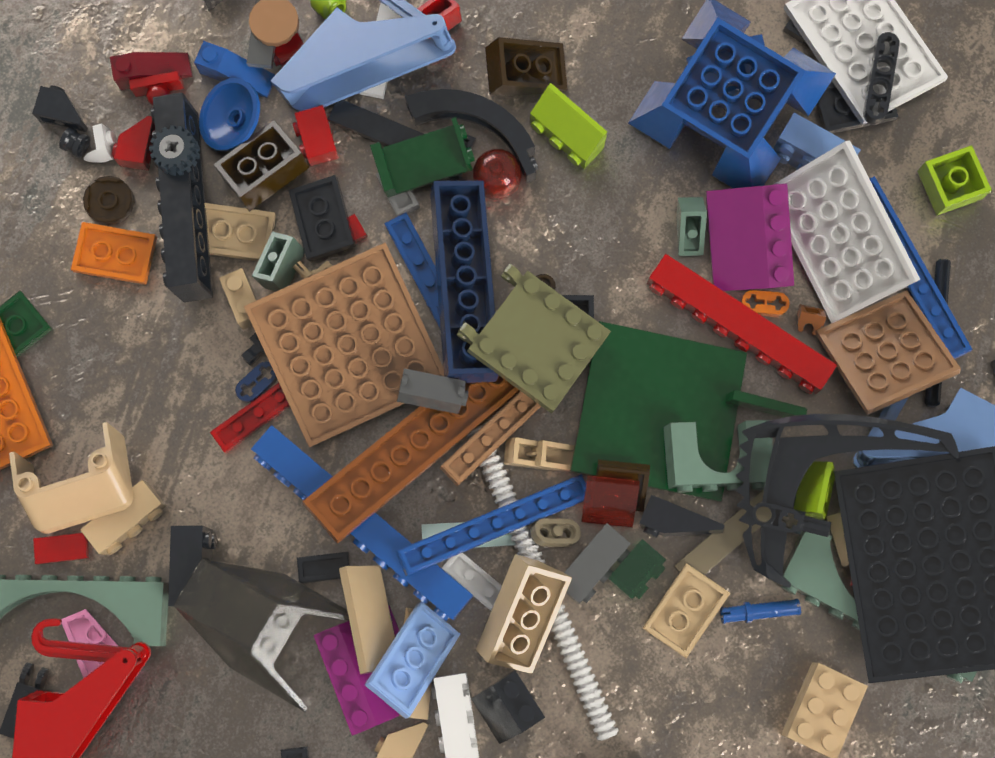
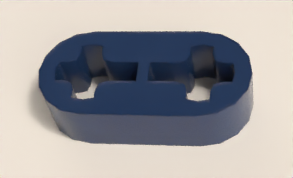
[235,361,278,403]

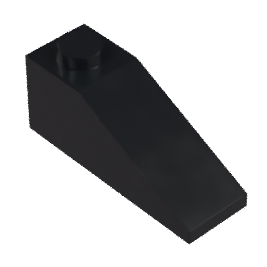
[639,495,725,538]

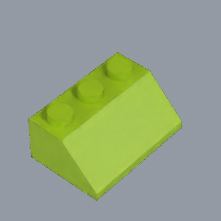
[530,83,607,169]

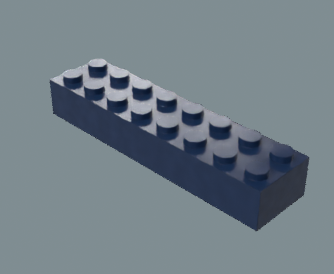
[430,181,499,383]

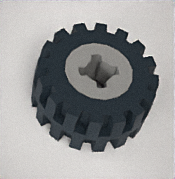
[149,125,200,176]

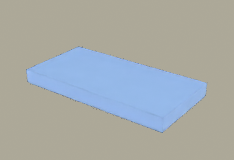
[365,601,460,719]

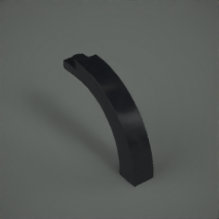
[405,89,538,183]

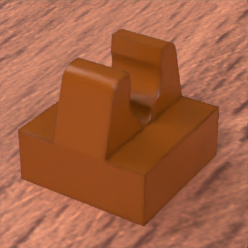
[797,304,826,335]

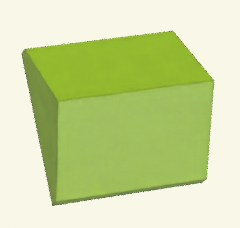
[794,461,836,520]

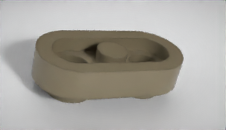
[530,518,581,547]

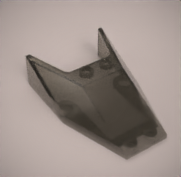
[173,558,349,712]

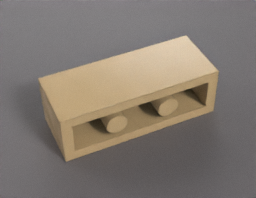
[80,480,167,555]

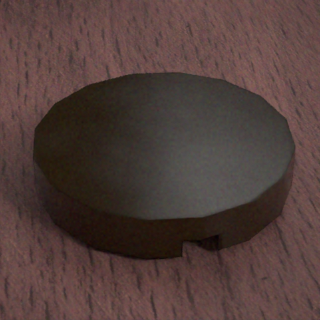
[83,176,135,226]

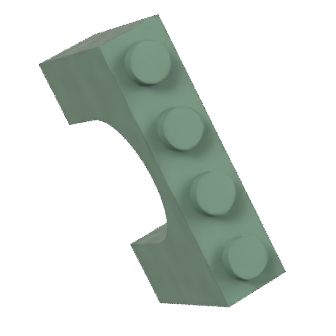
[663,420,773,493]

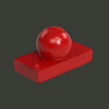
[129,71,184,106]

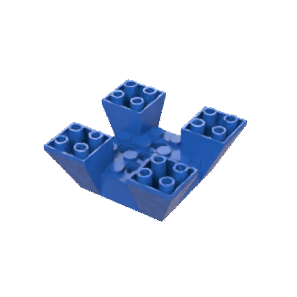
[628,0,836,188]

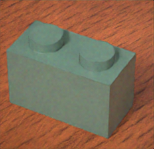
[252,231,305,292]

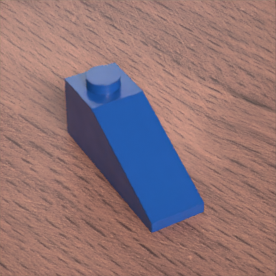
[194,41,275,98]

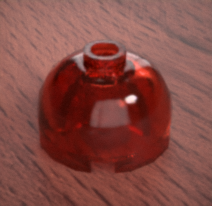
[473,149,521,200]

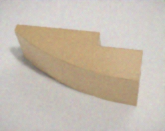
[504,437,576,473]

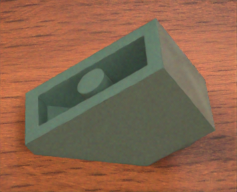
[677,197,707,256]

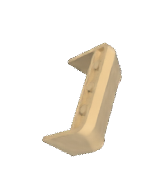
[9,422,134,534]

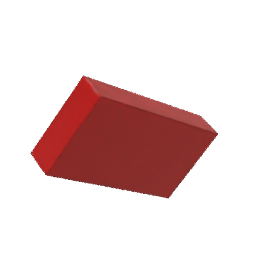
[33,533,89,565]

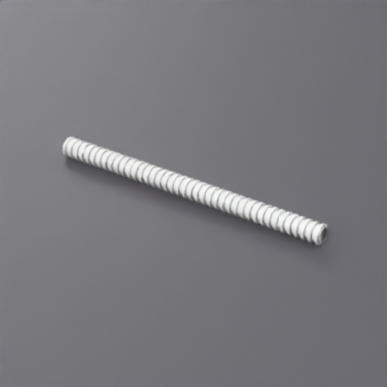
[467,425,619,741]

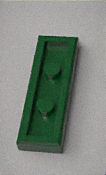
[725,390,808,417]

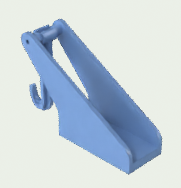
[271,0,456,112]
[853,388,995,468]

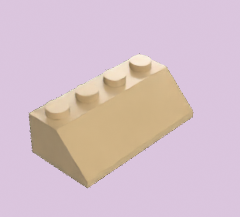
[476,554,572,674]

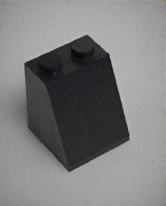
[471,670,545,744]

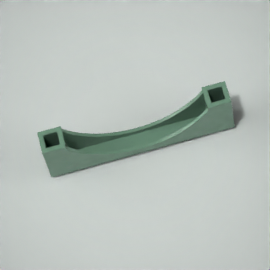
[781,531,977,684]
[0,575,169,646]

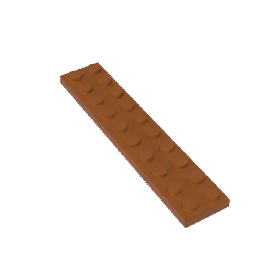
[302,376,520,544]

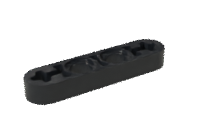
[863,32,900,125]

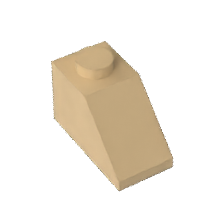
[374,721,430,758]

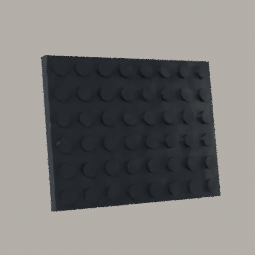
[834,446,995,683]

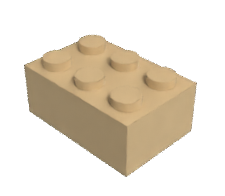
[781,662,868,758]

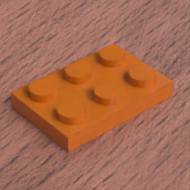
[71,222,157,285]

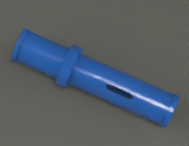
[720,598,801,624]

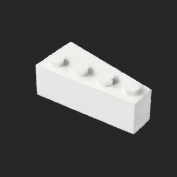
[431,672,479,758]

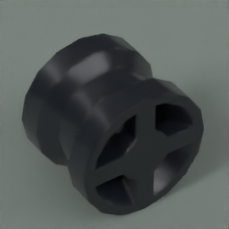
[59,127,90,158]

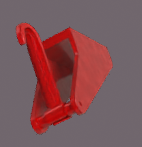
[12,618,151,758]

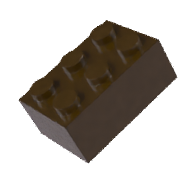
[214,120,309,212]

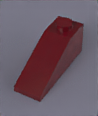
[110,52,193,91]

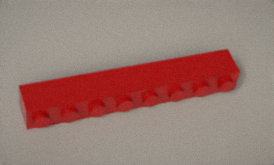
[647,253,837,394]

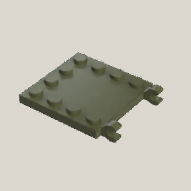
[457,264,611,414]

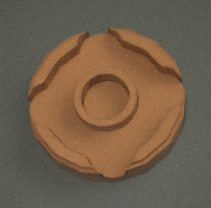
[249,0,299,46]

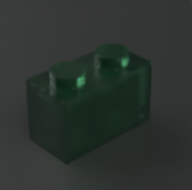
[607,539,666,600]

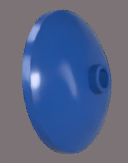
[199,78,260,152]

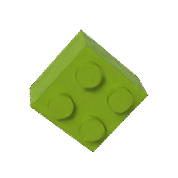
[917,145,992,216]

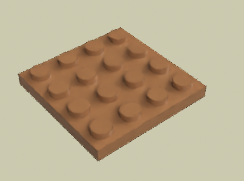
[816,290,961,415]

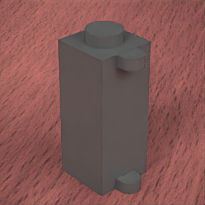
[397,368,469,414]

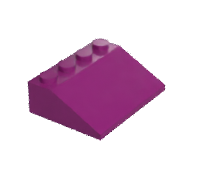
[706,183,794,291]
[313,605,400,736]

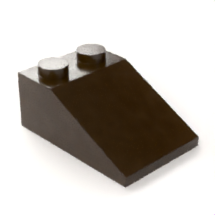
[485,37,568,96]

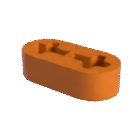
[740,290,790,317]

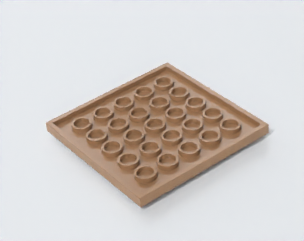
[244,242,444,447]

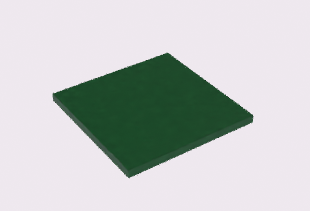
[570,321,747,502]

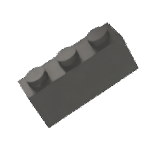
[564,524,631,604]

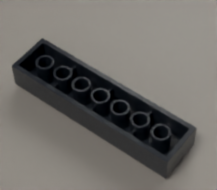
[151,92,213,303]

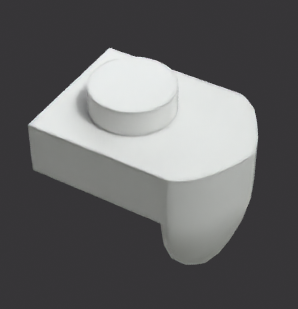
[83,123,117,163]

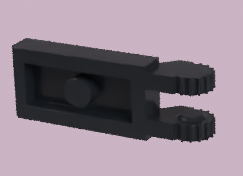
[0,662,49,739]

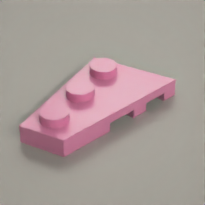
[61,609,118,678]

